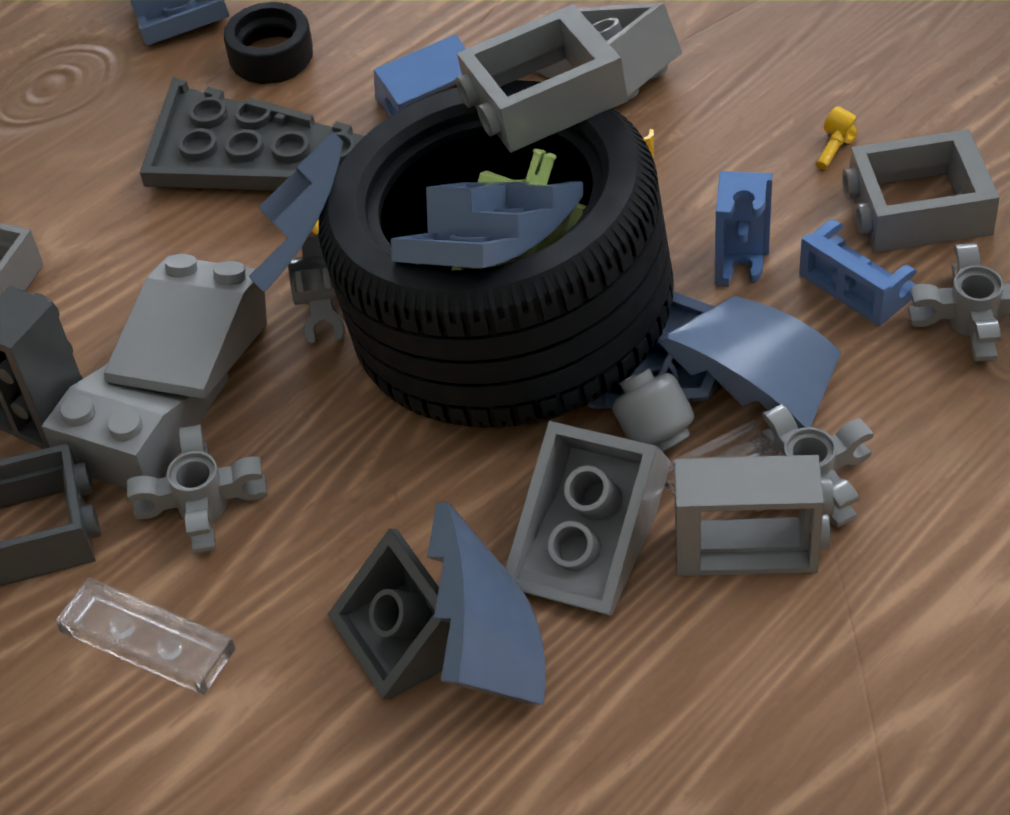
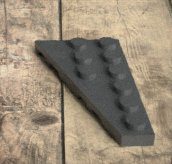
[140,77,364,191]

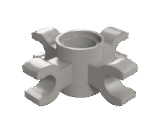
[288,233,345,343]
[908,243,1010,361]
[756,404,874,528]
[127,424,268,554]

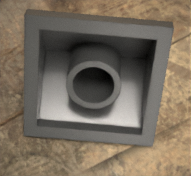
[328,528,450,699]

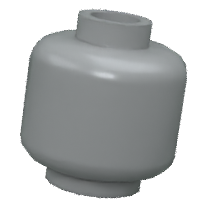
[612,368,694,451]

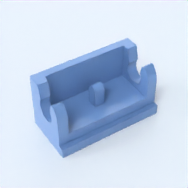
[374,34,466,117]
[715,171,773,286]
[799,219,917,327]

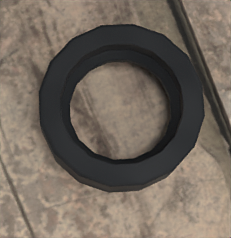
[224,2,313,84]

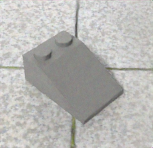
[536,2,682,100]
[104,254,267,399]
[41,364,229,489]
[505,421,671,617]

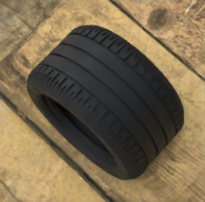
[319,80,674,428]

